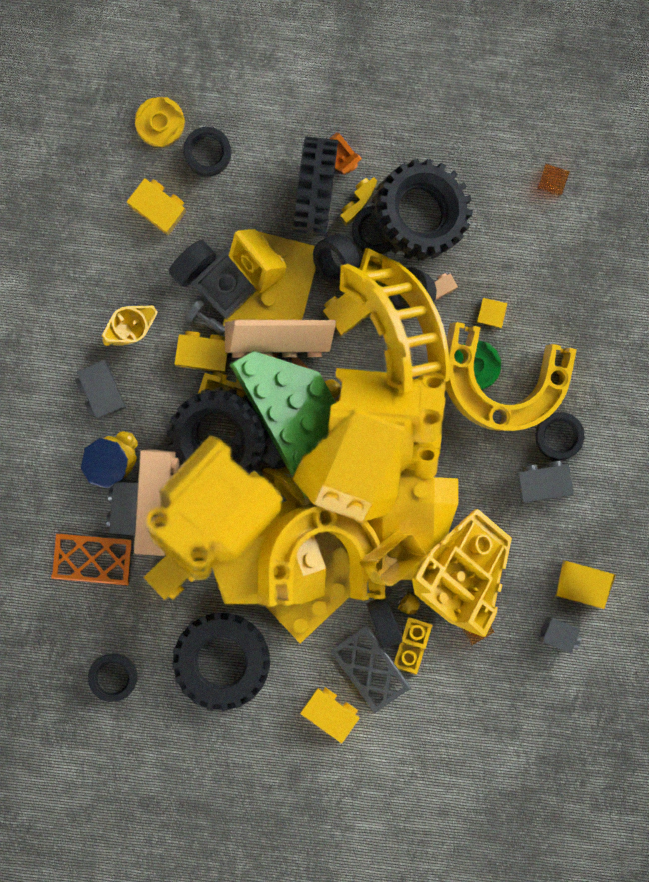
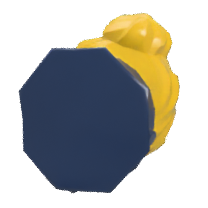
[80,431,138,488]

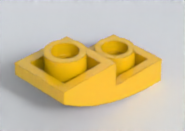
[340,177,377,226]
[394,617,432,675]

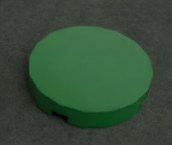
[454,341,501,390]

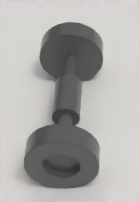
[184,299,225,336]

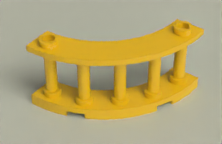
[340,257,450,392]

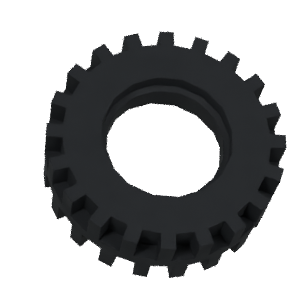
[293,136,338,237]
[371,159,473,261]
[167,387,269,475]
[172,612,270,711]

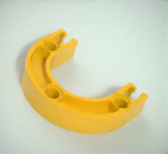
[445,322,577,431]
[258,504,385,606]

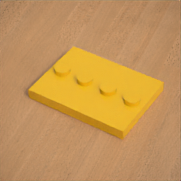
[223,229,316,326]

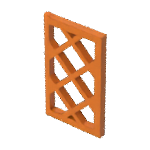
[51,534,132,585]

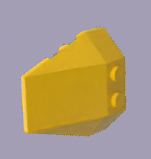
[292,409,404,522]
[367,477,458,580]
[212,500,326,605]
[412,509,512,637]

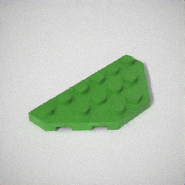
[230,351,336,498]

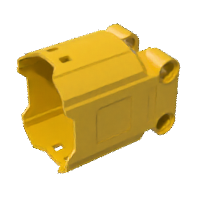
[328,368,445,479]
[146,436,282,580]

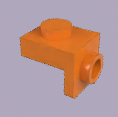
[329,132,362,175]

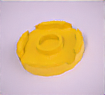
[135,97,185,147]

